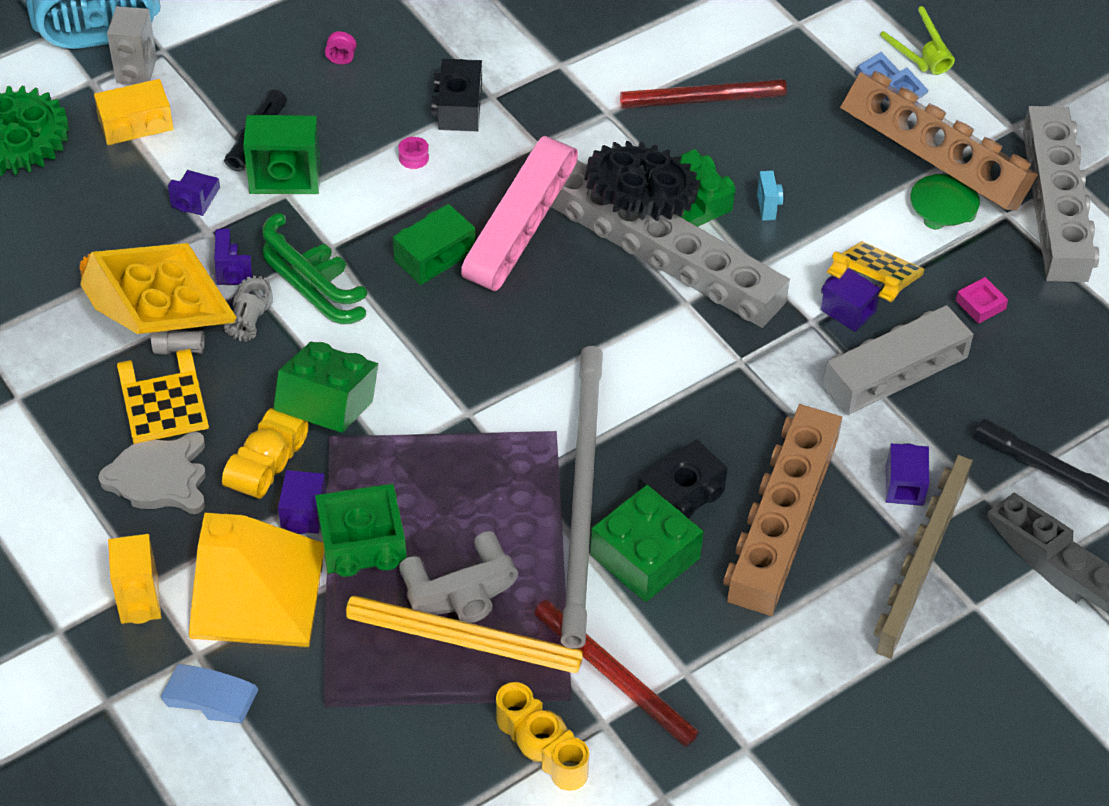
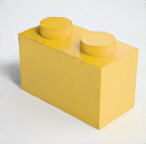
[94,79,174,145]
[108,534,161,624]

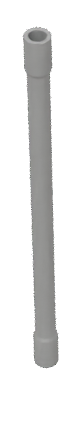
[561,346,603,649]

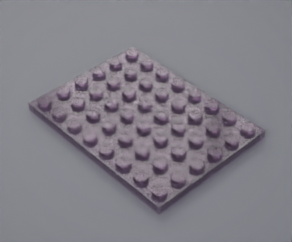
[324,431,571,708]

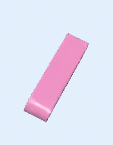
[461,136,578,291]

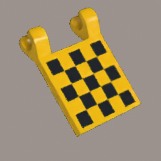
[826,241,925,302]
[117,349,209,444]

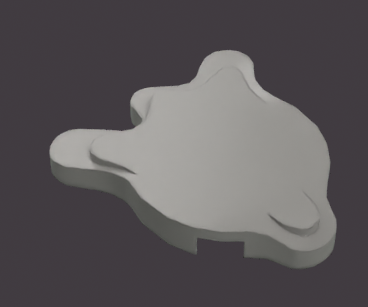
[99,431,206,514]

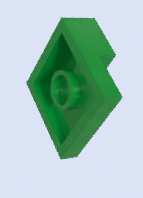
[675,149,736,227]
[315,484,407,577]

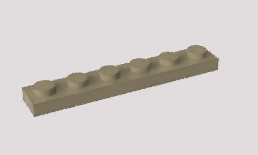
[874,455,973,659]

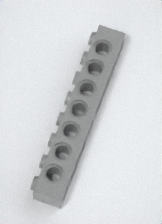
[551,160,790,328]

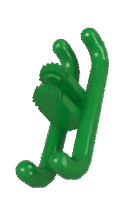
[262,213,367,324]

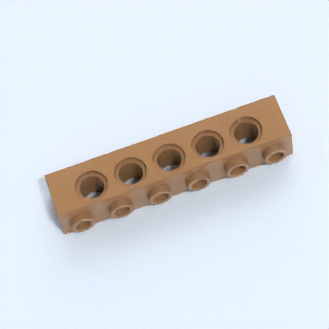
[840,71,1038,210]
[723,404,843,617]

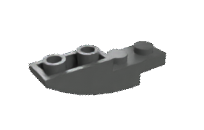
[987,492,1109,613]

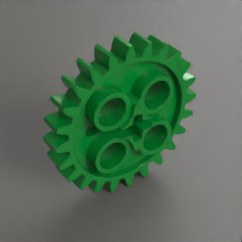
[0,85,69,176]

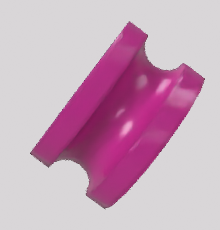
[325,31,357,65]
[398,137,429,169]

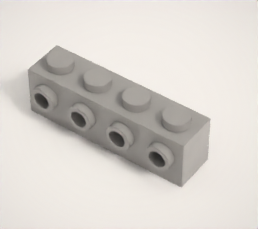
[823,305,974,415]

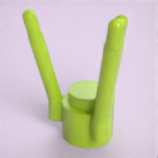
[880,6,955,75]

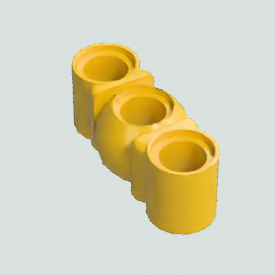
[222,408,309,499]
[496,682,590,791]

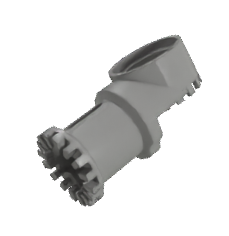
[224,276,273,342]

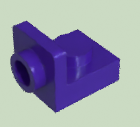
[168,170,220,216]
[214,229,253,285]

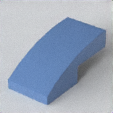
[854,51,929,102]
[161,664,259,723]

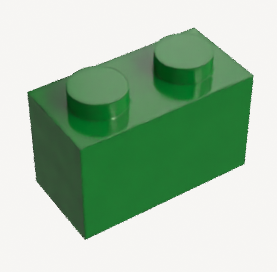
[393,204,476,285]

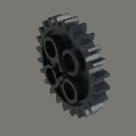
[584,141,700,221]

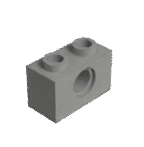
[107,6,157,85]

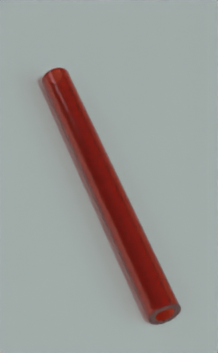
[620,79,787,108]
[534,599,700,748]

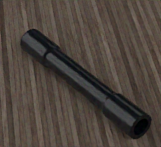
[974,418,1109,508]

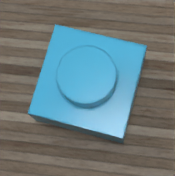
[756,171,783,221]

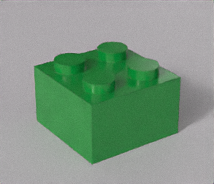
[243,115,321,194]
[273,341,379,433]
[590,485,704,603]

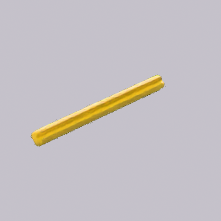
[346,596,583,673]

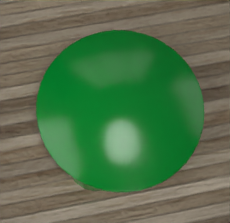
[910,174,980,230]

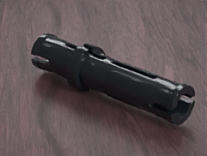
[224,89,287,171]

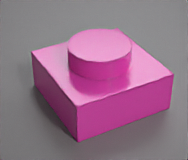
[955,277,1008,324]

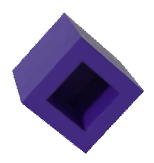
[820,268,881,332]
[885,443,929,506]
[278,470,327,534]

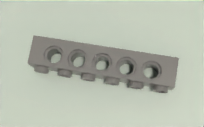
[1023,106,1099,282]

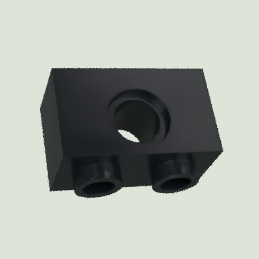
[431,59,482,132]
[638,439,727,519]

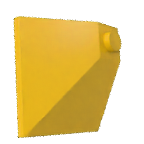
[80,243,237,334]
[189,513,324,647]

